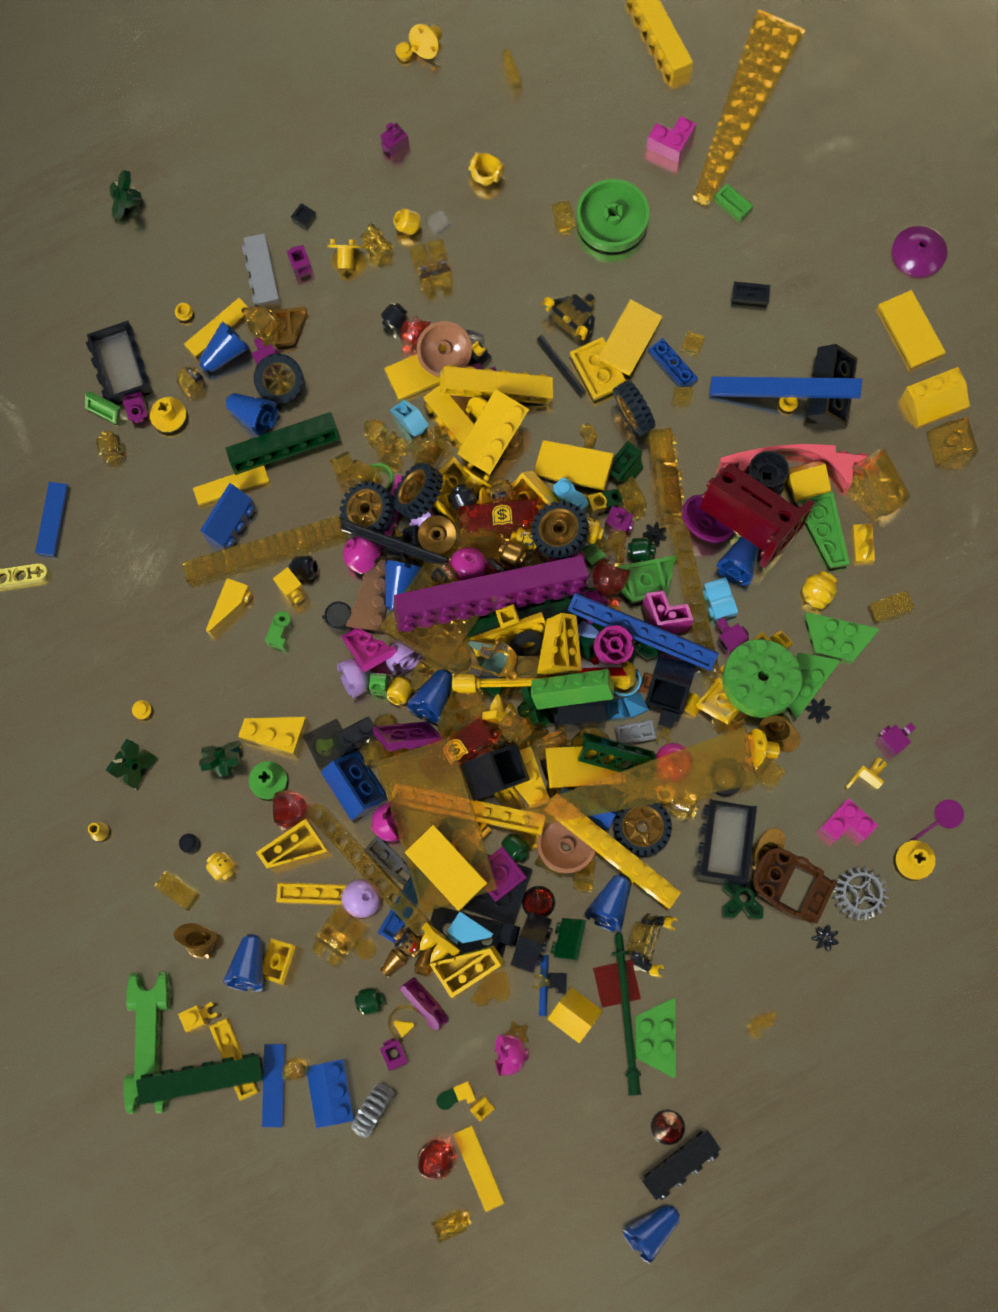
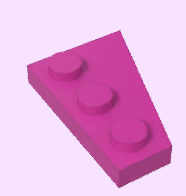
[341,628,397,672]

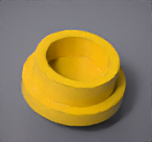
[396,42,413,60]
[175,303,193,321]
[779,397,798,412]
[132,700,152,720]

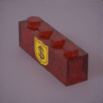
[458,499,537,533]
[417,718,497,783]

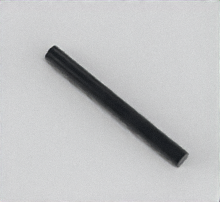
[537,335,586,396]

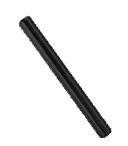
[341,520,449,568]

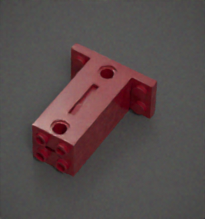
[700,463,815,569]

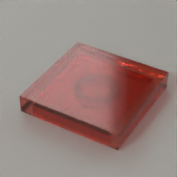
[593,960,641,1008]

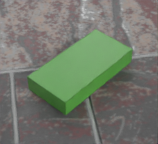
[714,183,754,220]
[85,391,120,424]

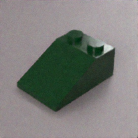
[551,918,586,964]

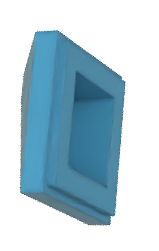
[623,693,649,718]
[605,698,630,721]

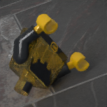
[541,293,596,340]
[628,913,678,977]

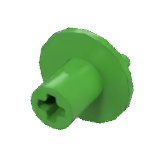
[248,761,287,800]

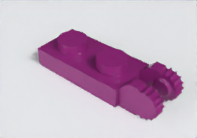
[399,977,449,1030]

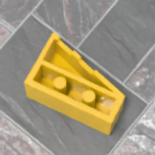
[537,613,582,676]
[238,717,309,757]
[514,746,550,811]
[256,819,328,869]
[430,945,504,998]

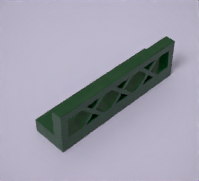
[577,732,658,780]

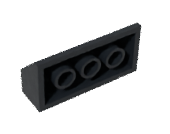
[807,344,858,427]
[640,1128,721,1201]

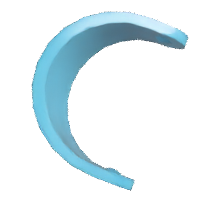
[614,669,641,698]

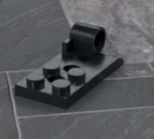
[430,905,520,959]

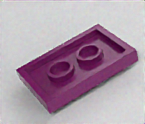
[373,721,443,751]

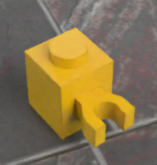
[178,1002,219,1033]

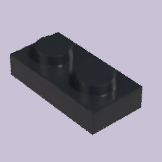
[732,281,771,305]

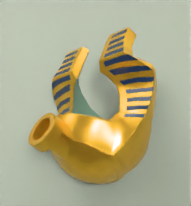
[468,640,518,681]

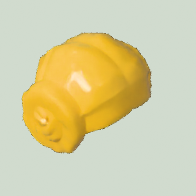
[469,152,505,186]
[802,571,838,610]

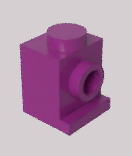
[286,245,313,278]
[122,392,148,423]
[380,1038,409,1071]

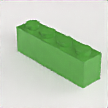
[531,669,614,710]

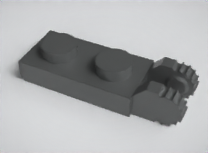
[364,836,415,886]

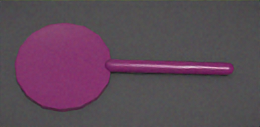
[909,799,964,841]

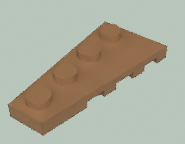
[346,556,391,633]

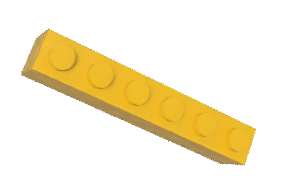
[627,0,693,80]
[440,365,553,405]

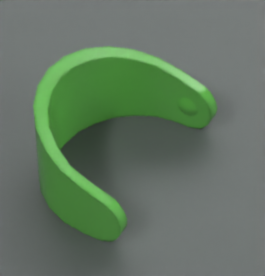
[370,463,394,492]

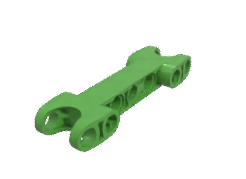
[124,972,170,1114]

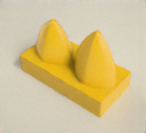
[852,524,875,563]
[482,694,523,728]
[420,922,460,963]

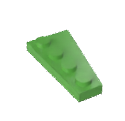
[796,492,850,569]

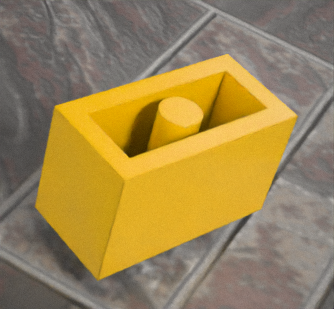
[272,567,307,605]

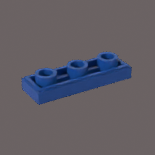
[648,338,698,391]

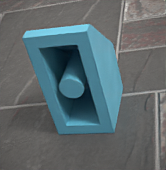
[390,399,429,437]
[446,912,493,944]

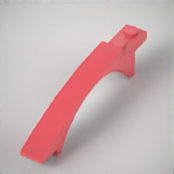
[718,444,873,489]

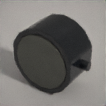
[322,601,352,633]

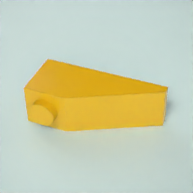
[206,578,252,636]

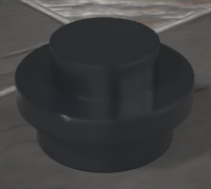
[179,833,199,853]

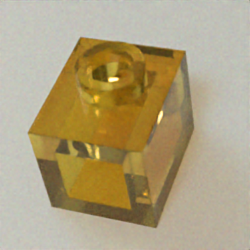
[497,711,533,745]

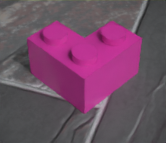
[647,116,697,163]
[641,590,694,634]
[819,798,878,843]

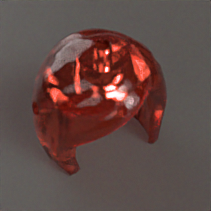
[399,315,432,350]
[592,558,630,595]
[273,790,307,827]
[418,1139,455,1180]

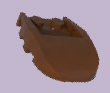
[753,848,837,924]

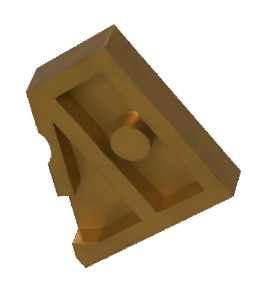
[271,306,307,347]

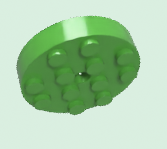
[576,179,650,252]
[722,639,802,718]

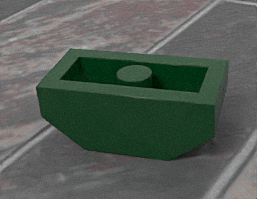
[609,441,644,483]

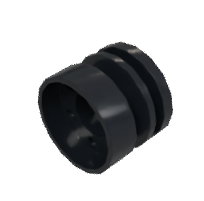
[747,451,789,495]

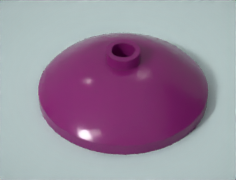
[892,225,948,277]
[682,494,734,543]

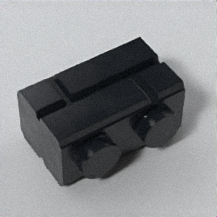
[332,716,376,756]

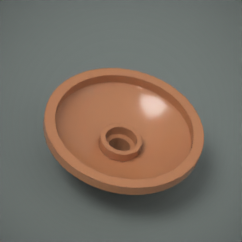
[416,321,472,377]
[537,818,595,873]

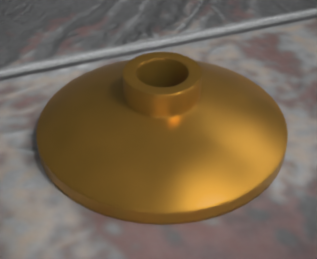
[418,515,456,554]

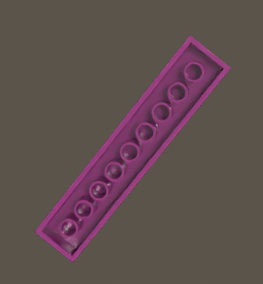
[393,555,589,632]

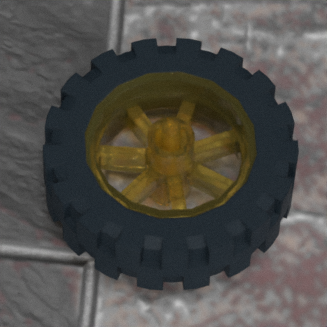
[253,353,303,404]

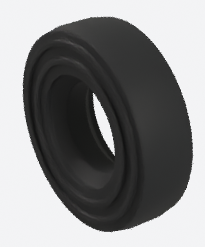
[510,631,543,661]

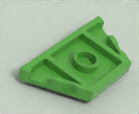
[605,556,676,603]
[804,612,879,663]
[789,652,840,720]
[635,998,676,1078]

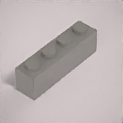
[242,233,281,311]

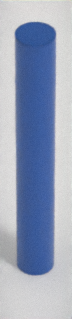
[539,955,549,1016]

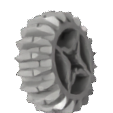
[834,866,889,920]
[351,1083,394,1138]

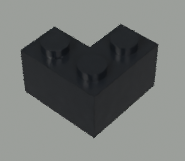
[510,911,553,973]

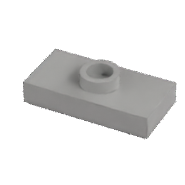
[615,719,657,744]

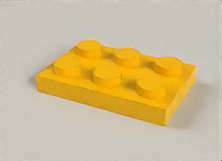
[570,337,626,401]

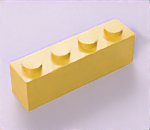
[423,385,474,450]

